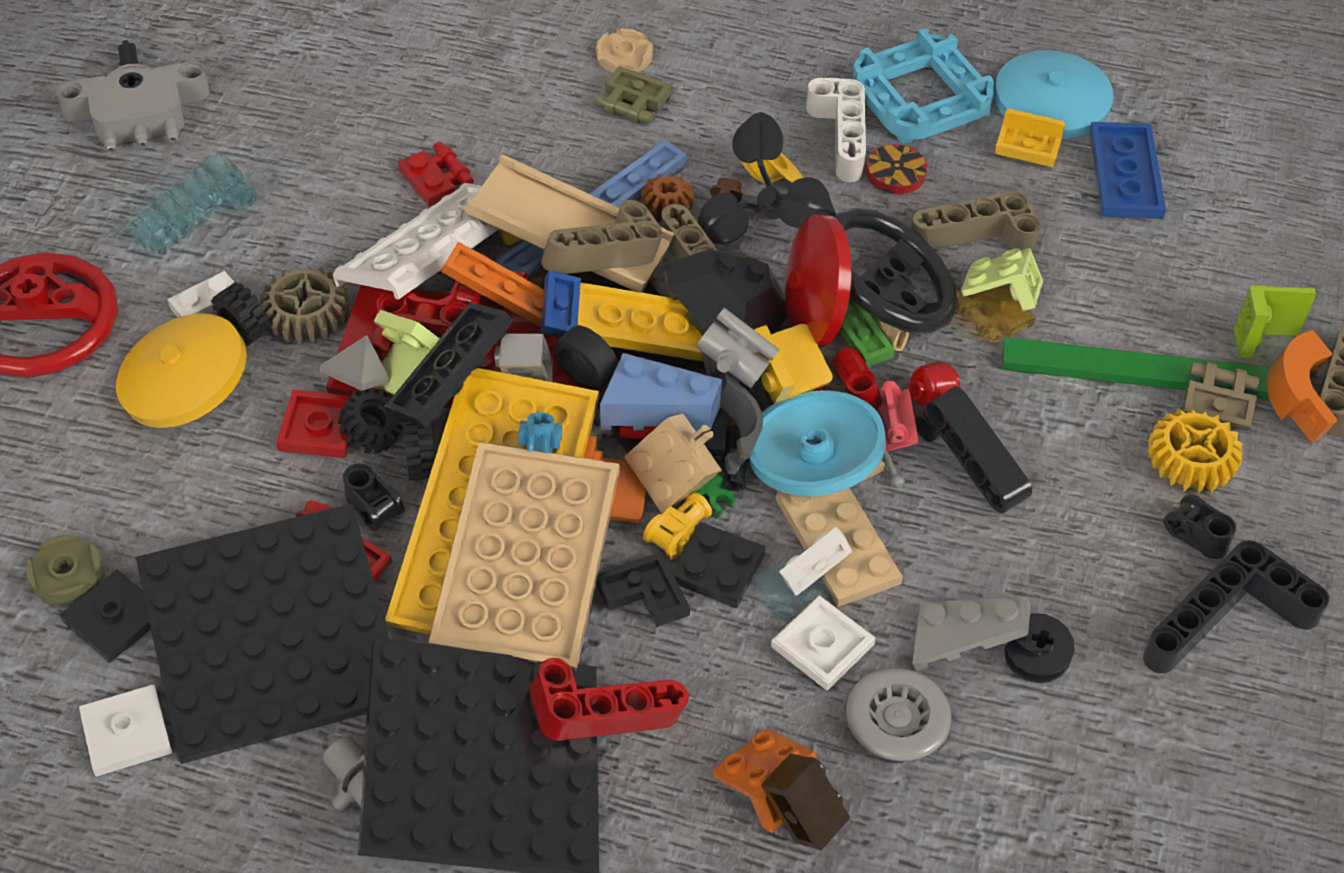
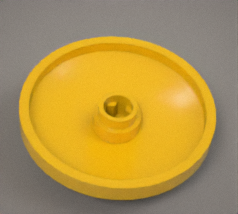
[116,313,247,428]

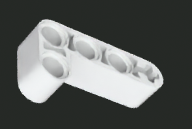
[806,78,866,182]

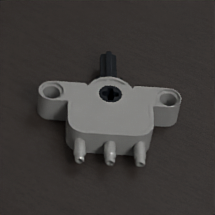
[56,40,210,153]

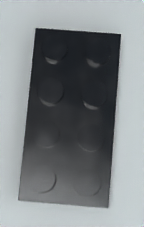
[384,302,514,428]

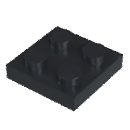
[672,522,766,608]

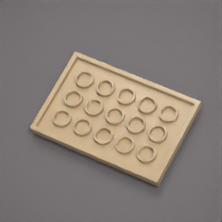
[429,442,620,671]

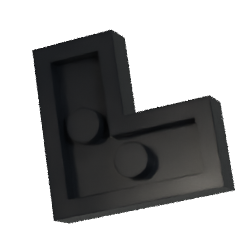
[596,552,690,627]

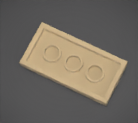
[776,488,903,607]

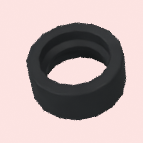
[554,325,618,391]

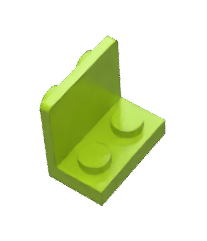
[1233,286,1316,359]

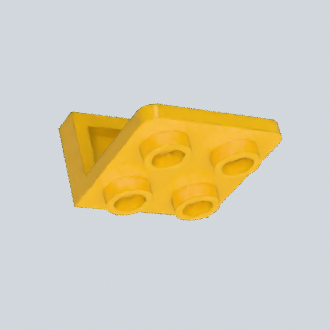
[754,324,833,404]

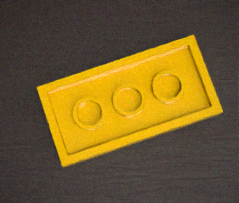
[577,283,703,361]

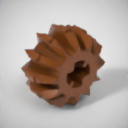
[641,173,694,221]

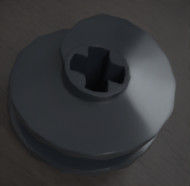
[1004,613,1075,683]

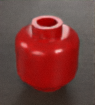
[909,361,961,407]

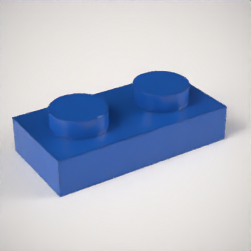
[540,270,581,338]

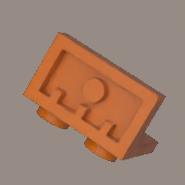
[583,435,647,524]
[712,728,818,833]

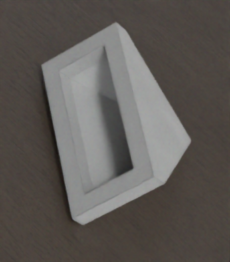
[320,335,389,391]

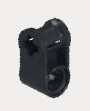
[343,463,405,531]
[1163,494,1236,559]

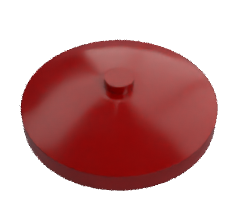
[785,214,851,348]

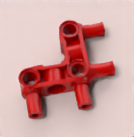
[370,253,528,358]

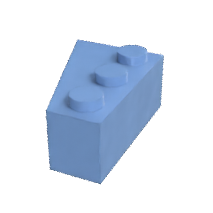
[600,353,722,431]

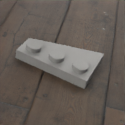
[912,596,1031,672]

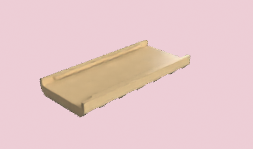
[464,154,674,293]

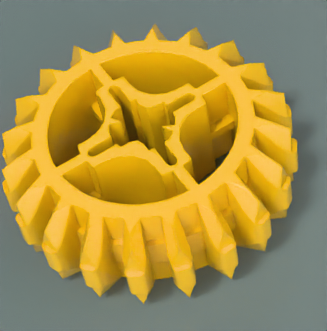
[1148,407,1243,494]

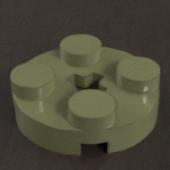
[26,535,103,605]

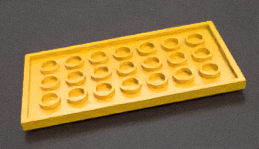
[385,368,600,635]

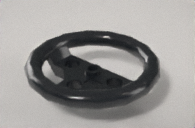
[833,208,958,334]

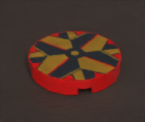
[866,144,927,194]

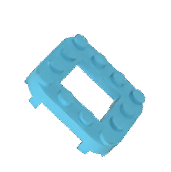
[852,28,994,143]

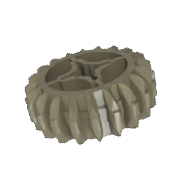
[259,265,349,345]

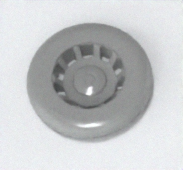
[846,668,951,761]

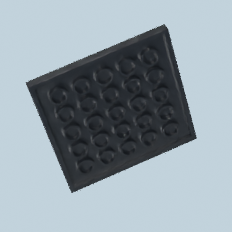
[135,503,389,764]
[358,637,599,873]

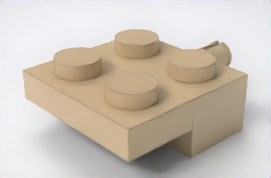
[624,413,722,513]

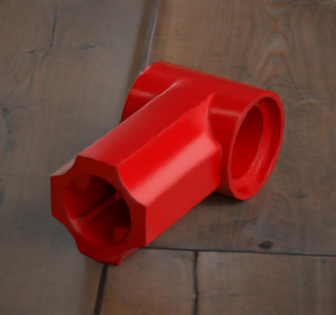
[832,347,882,410]

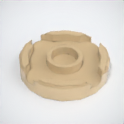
[595,28,653,73]

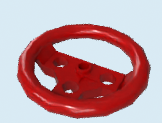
[0,252,118,378]

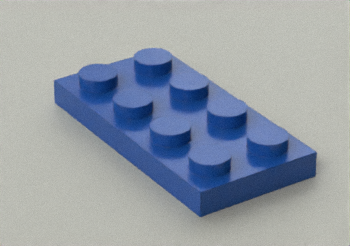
[1089,122,1166,219]

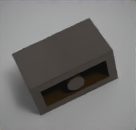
[761,753,850,850]

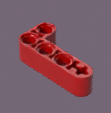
[530,658,689,741]

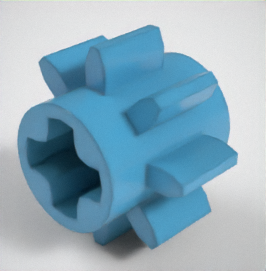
[518,412,562,454]

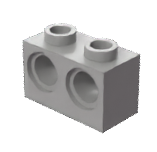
[495,334,554,382]

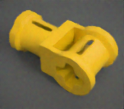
[643,492,712,560]

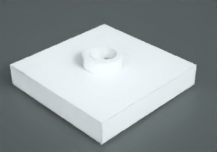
[771,595,876,691]
[79,684,172,777]

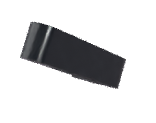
[915,386,1032,514]

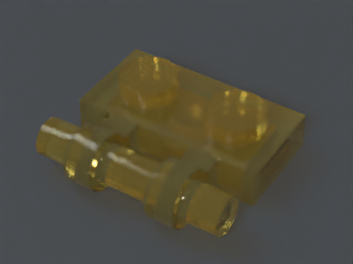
[956,285,1036,343]

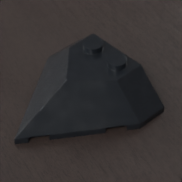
[663,249,787,336]

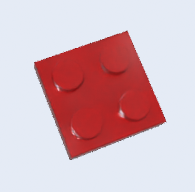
[276,389,350,458]

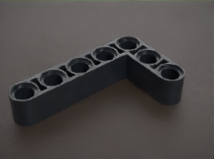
[1143,540,1329,673]

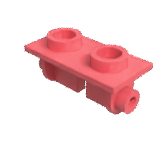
[879,381,919,452]

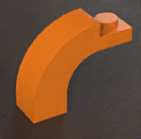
[1267,330,1338,443]

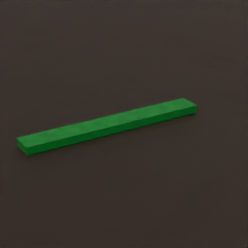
[1002,337,1269,399]

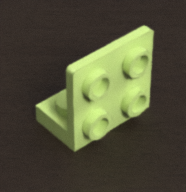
[961,248,1043,311]
[373,310,440,395]

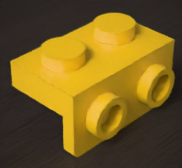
[994,108,1065,168]

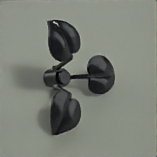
[697,112,836,244]

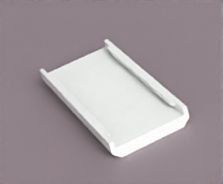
[333,183,499,299]

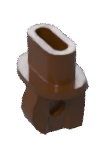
[710,177,743,203]

